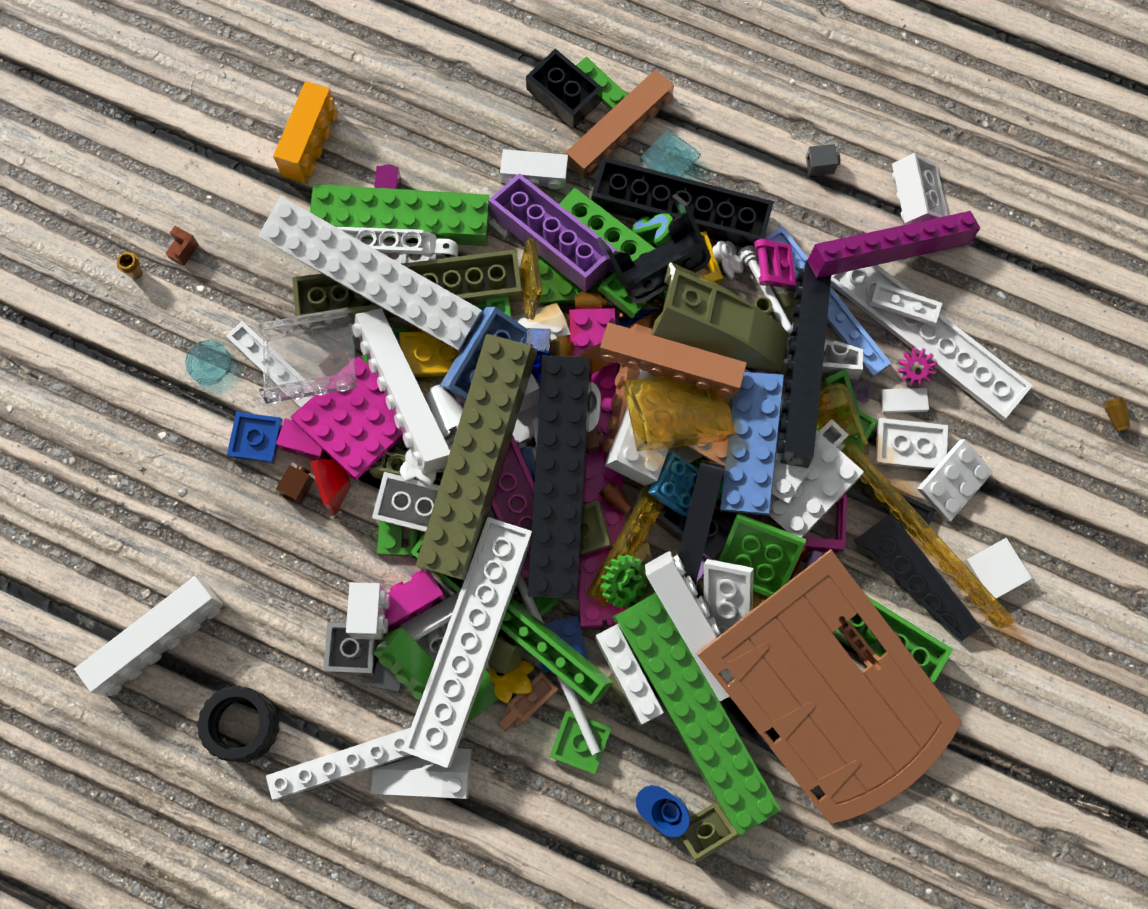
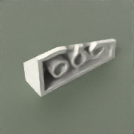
[370,748,472,799]

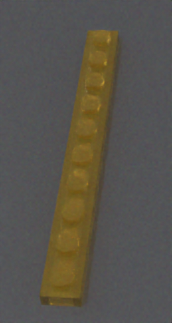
[841,442,1015,628]

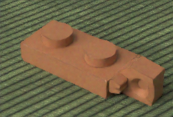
[498,672,559,732]

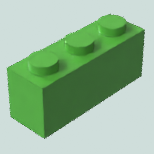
[373,628,435,701]

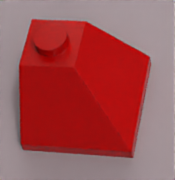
[310,459,352,515]

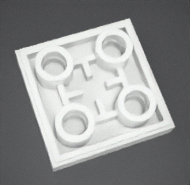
[965,538,1032,602]

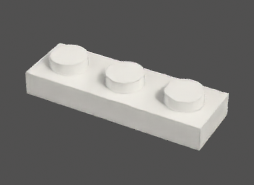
[869,282,942,326]

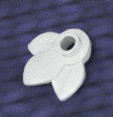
[713,241,744,280]
[400,449,445,486]

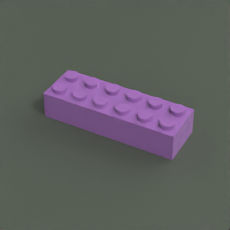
[488,173,617,292]

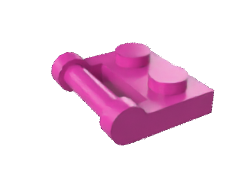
[754,239,796,289]

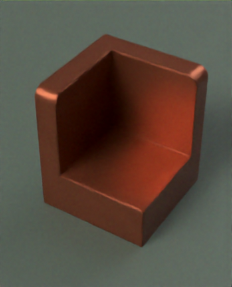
[166,226,199,266]

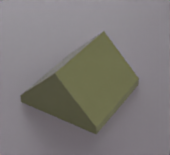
[679,802,739,863]

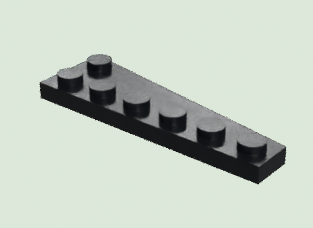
[854,512,981,641]

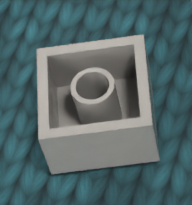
[323,622,379,676]

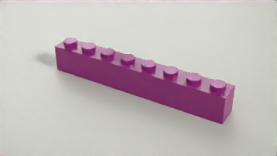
[807,211,981,278]

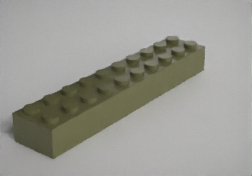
[292,249,523,329]
[415,334,537,580]

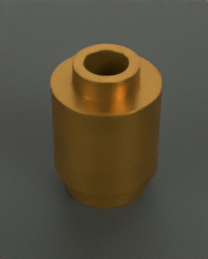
[575,291,607,309]
[551,336,574,356]

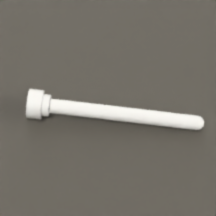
[738,245,791,334]

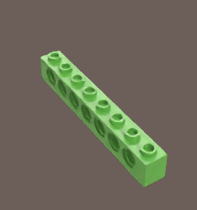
[559,188,668,300]

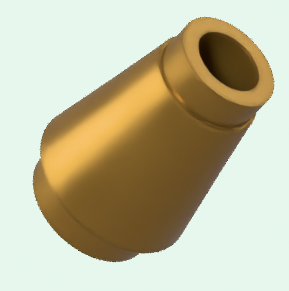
[117,252,143,279]
[1104,397,1131,432]

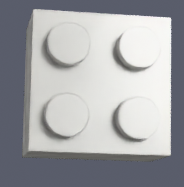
[346,582,390,640]

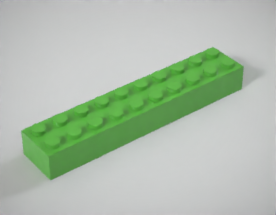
[612,593,781,836]

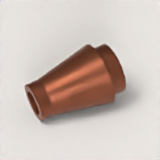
[599,481,633,515]

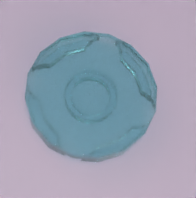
[185,340,232,385]

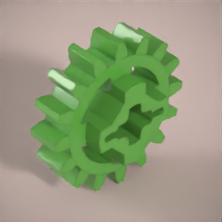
[600,554,647,608]

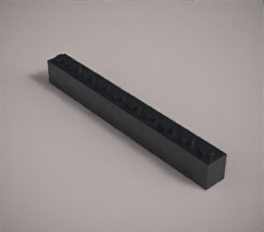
[777,260,832,468]

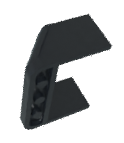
[596,194,711,303]

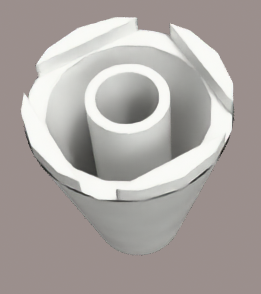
[426,385,463,439]

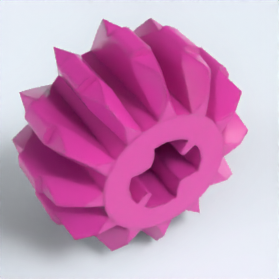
[898,348,938,386]

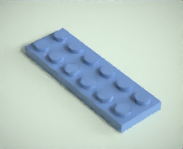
[720,372,784,516]

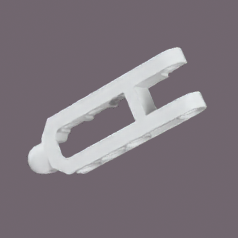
[337,227,459,264]

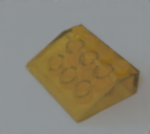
[623,377,736,451]

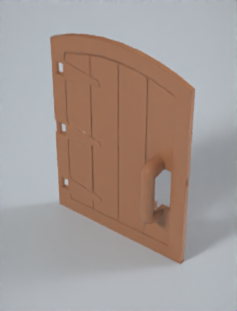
[697,550,962,824]

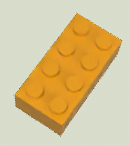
[273,81,338,184]

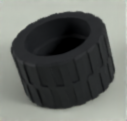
[197,686,280,763]

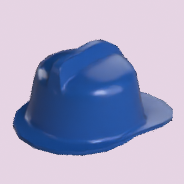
[636,785,690,838]

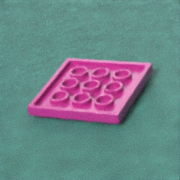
[290,356,403,480]

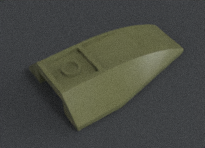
[652,262,789,373]

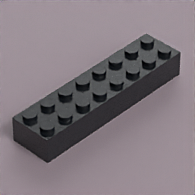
[591,157,774,251]

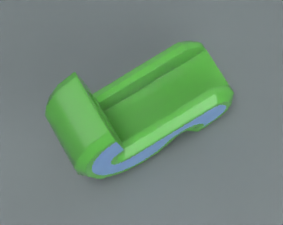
[632,213,673,247]

